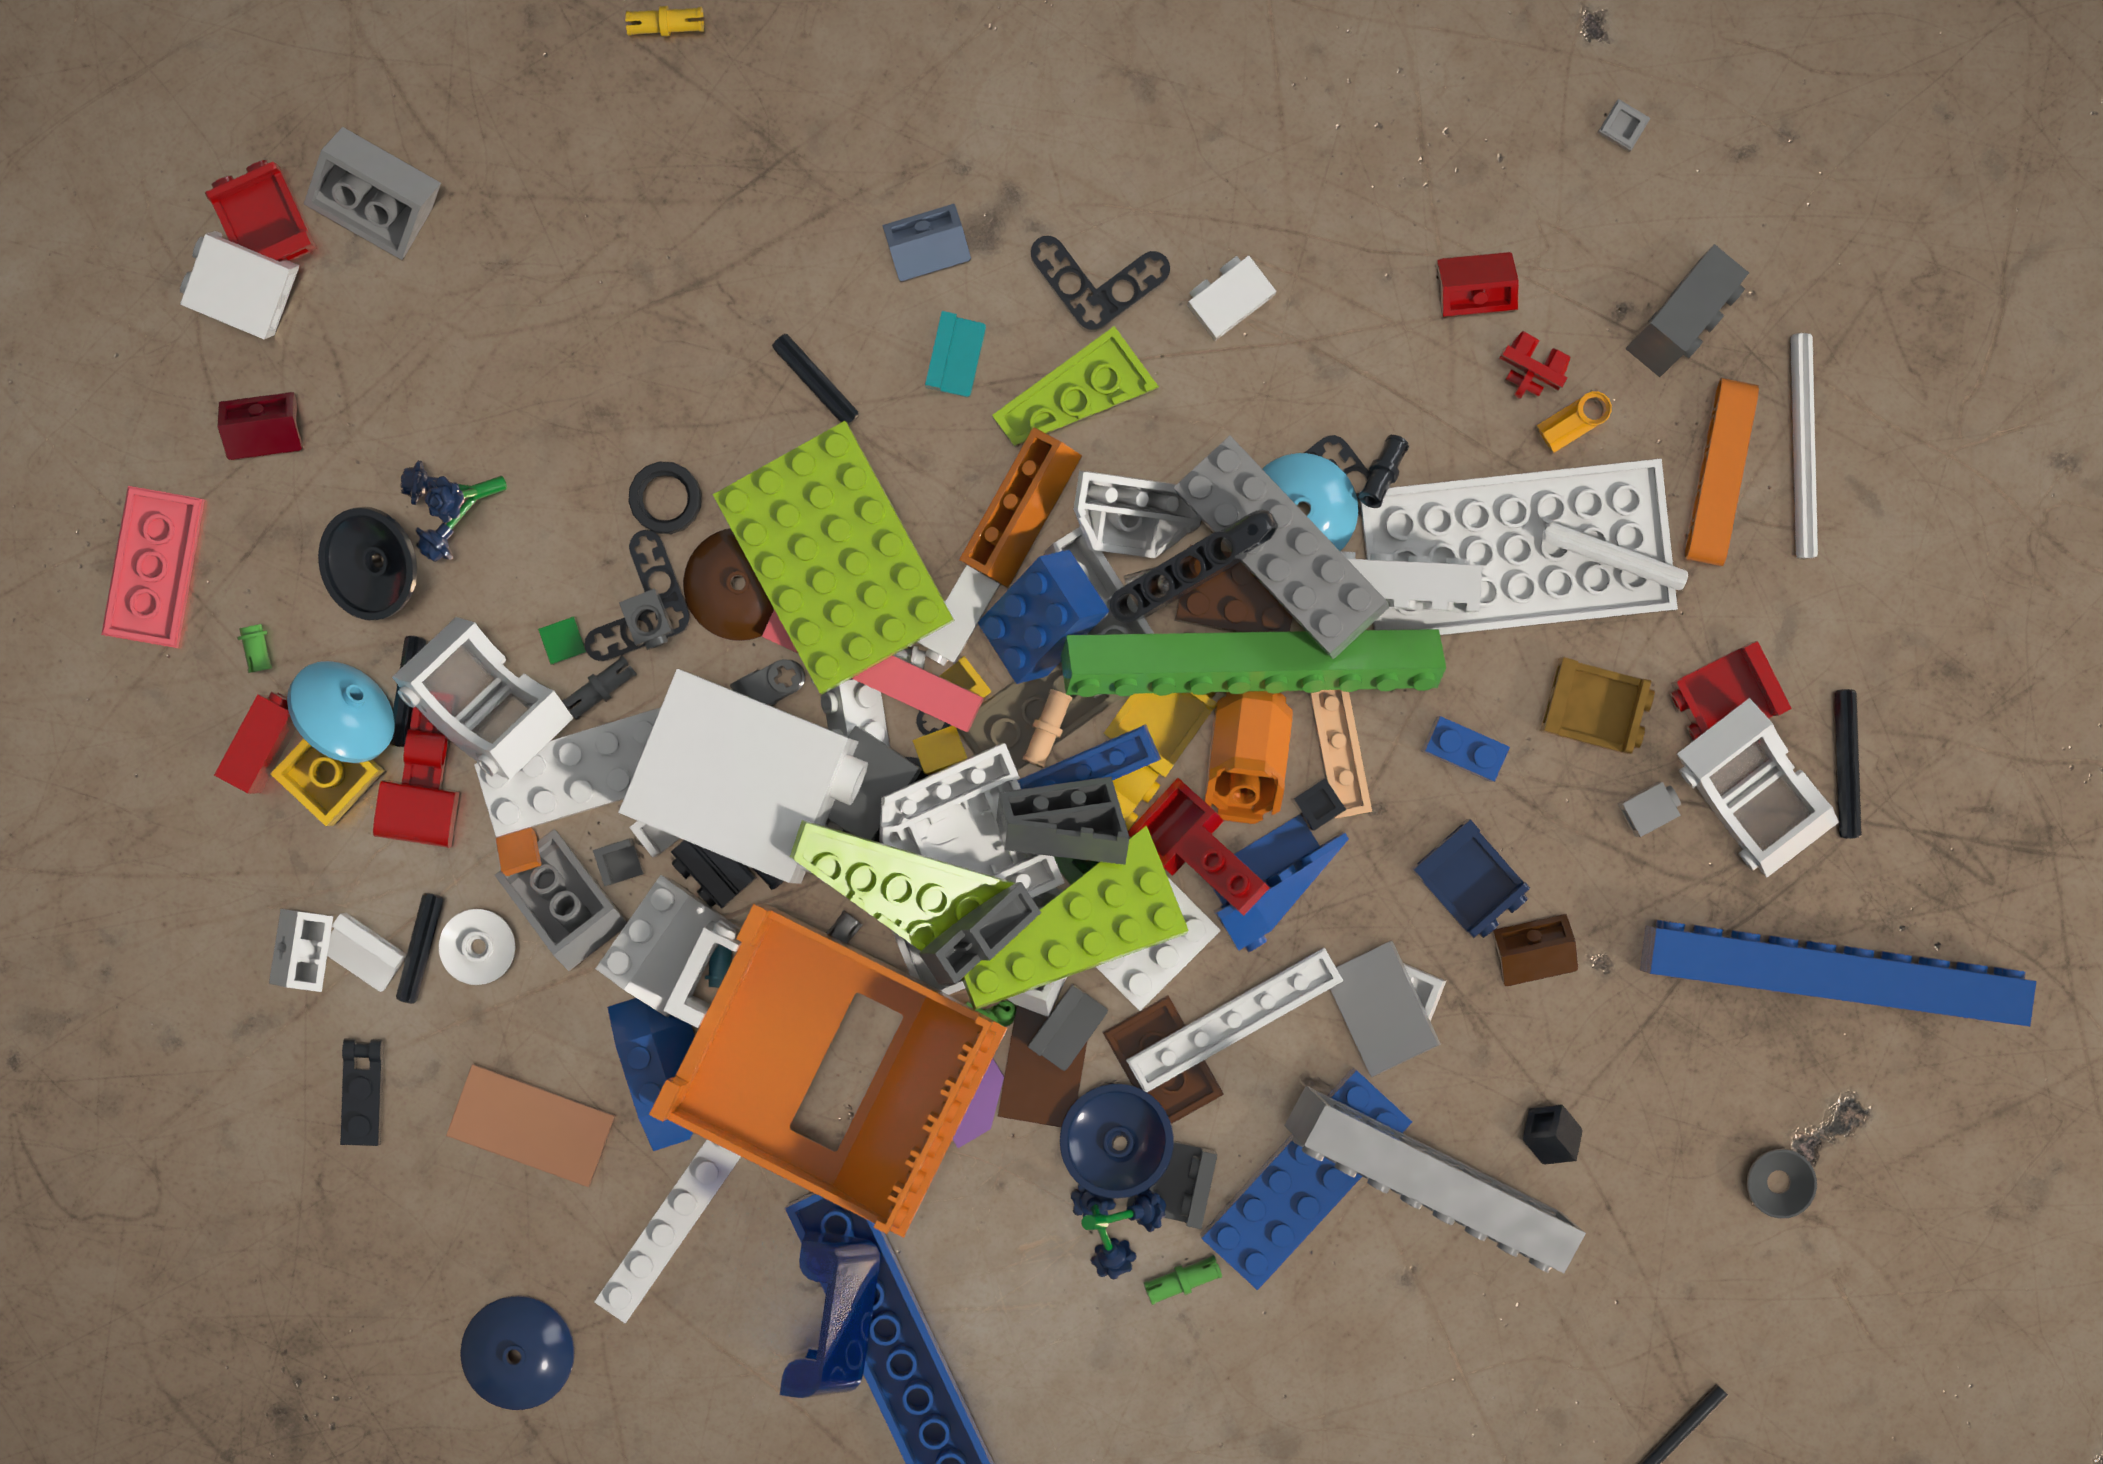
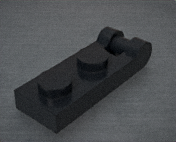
[340,1038,384,1146]

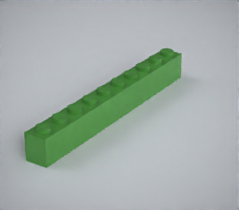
[1061,629,1446,697]

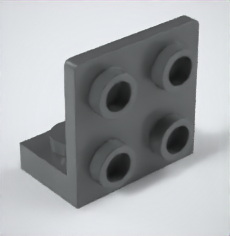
[1126,1142,1218,1229]

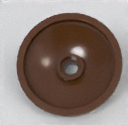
[683,528,774,641]

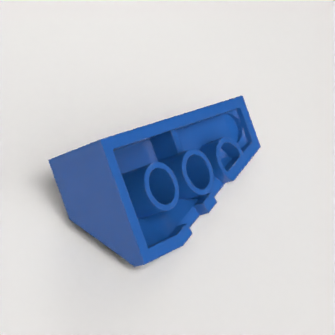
[1213,832,1349,953]

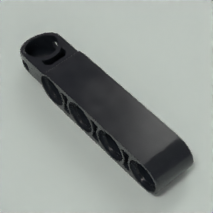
[1110,510,1278,622]

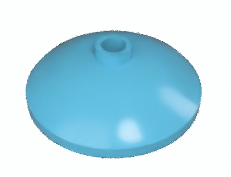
[1263,453,1358,551]
[287,661,395,763]

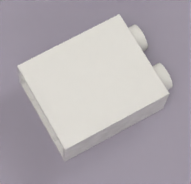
[618,669,868,884]

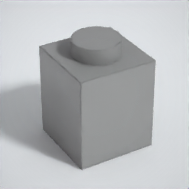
[1617,782,1681,837]

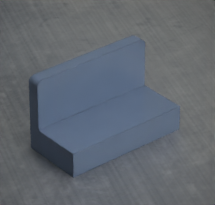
[882,203,971,281]

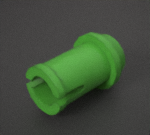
[237,624,272,673]

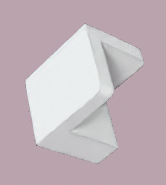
[629,821,680,857]

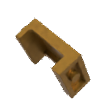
[1540,657,1655,754]

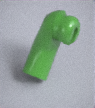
[966,1000,1017,1027]

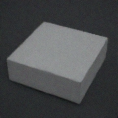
[1597,99,1650,152]

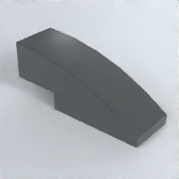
[919,882,1041,984]

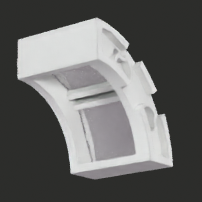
[392,617,573,779]
[1677,698,1839,878]

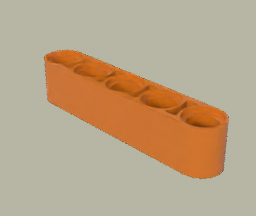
[1685,378,1759,567]

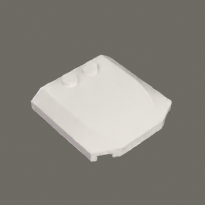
[879,743,1065,898]

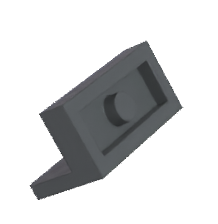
[1028,984,1108,1071]

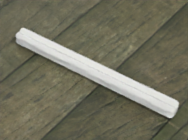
[1791,333,1818,559]

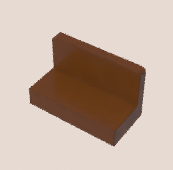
[1493,914,1578,986]

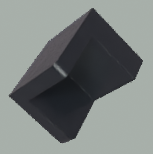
[1291,778,1346,831]
[1522,1104,1583,1165]

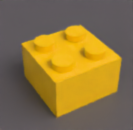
[270,738,385,826]

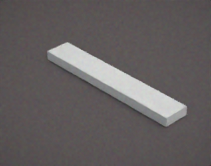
[1126,948,1343,1092]

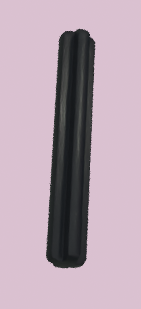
[1835,689,1862,839]

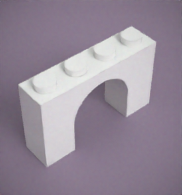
[910,565,1000,666]

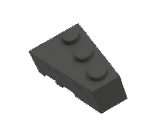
[1625,244,1749,377]
[996,777,1129,865]

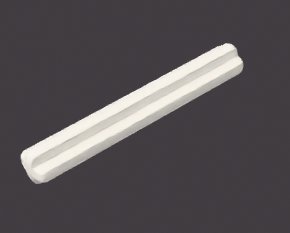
[1542,522,1688,590]

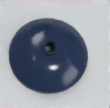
[1060,1084,1174,1199]
[460,1295,575,1410]

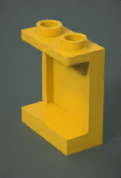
[1103,692,1217,778]

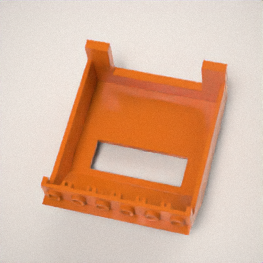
[649,903,1007,1238]

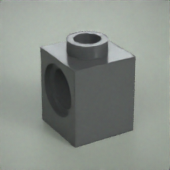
[619,589,674,650]

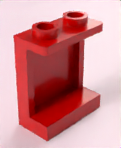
[205,160,317,262]

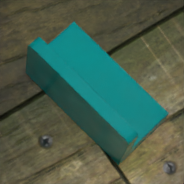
[925,311,986,397]

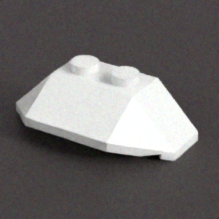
[1073,471,1201,558]

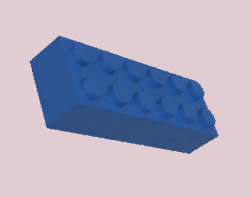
[1200,1067,1412,1290]

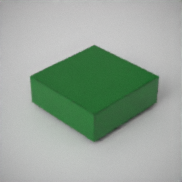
[538,616,587,665]

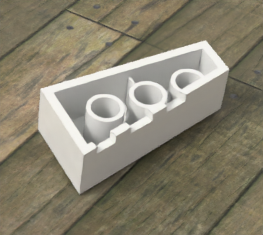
[1340,551,1483,614]

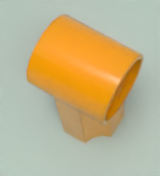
[1536,391,1612,453]

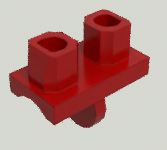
[1498,331,1571,399]

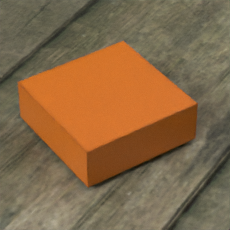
[496,827,542,876]

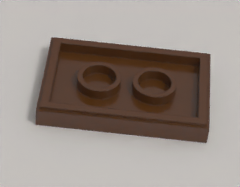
[1102,995,1224,1124]
[998,1005,1087,1128]

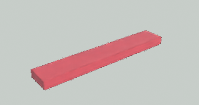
[762,609,984,732]

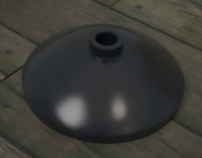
[318,507,417,620]

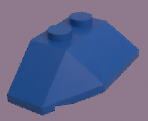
[607,998,695,1151]

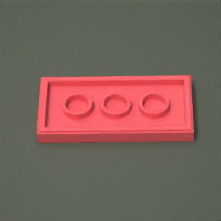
[101,486,205,648]

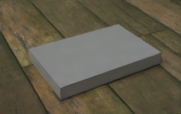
[1330,941,1441,1077]

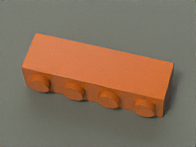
[959,427,1082,588]

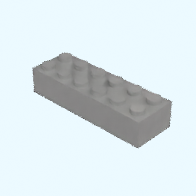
[1174,435,1389,659]

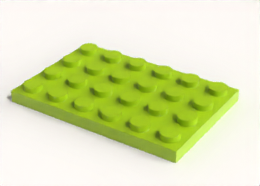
[712,421,955,694]

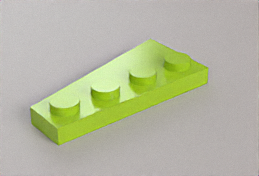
[992,326,1159,447]

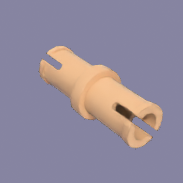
[1022,689,1073,768]

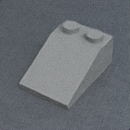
[495,829,627,971]

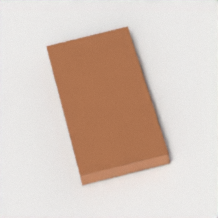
[446,1064,616,1187]

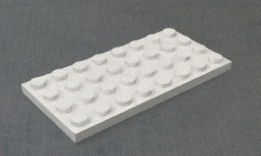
[1359,459,1678,635]

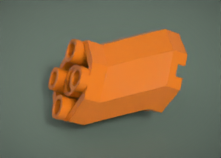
[1205,691,1293,824]

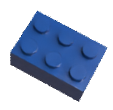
[978,550,1109,684]

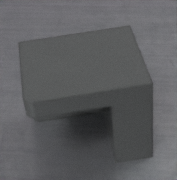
[593,838,645,886]

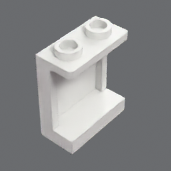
[180,231,300,339]
[663,919,741,1028]

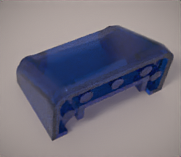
[779,1231,880,1398]

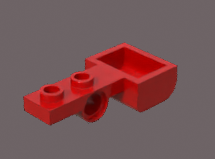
[373,691,460,848]
[1128,778,1270,916]

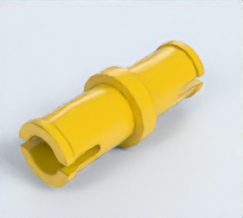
[625,6,704,37]

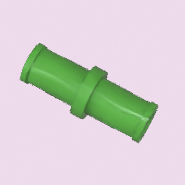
[1143,1255,1223,1305]

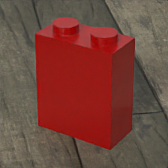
[214,691,296,794]

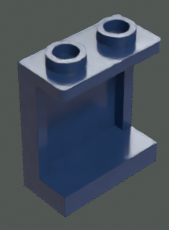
[1411,819,1530,938]

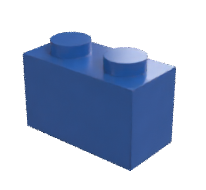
[1421,716,1510,782]

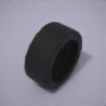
[628,461,702,534]

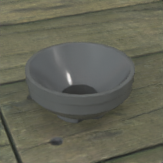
[1747,1149,1817,1219]

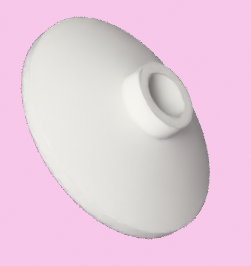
[439,909,515,985]

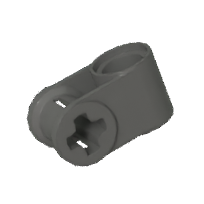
[730,659,805,706]

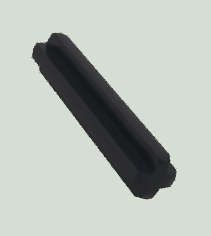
[772,333,859,425]
[390,635,426,747]
[396,893,443,1004]

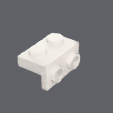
[821,679,890,747]

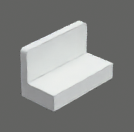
[327,913,407,992]

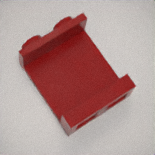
[1670,641,1792,741]

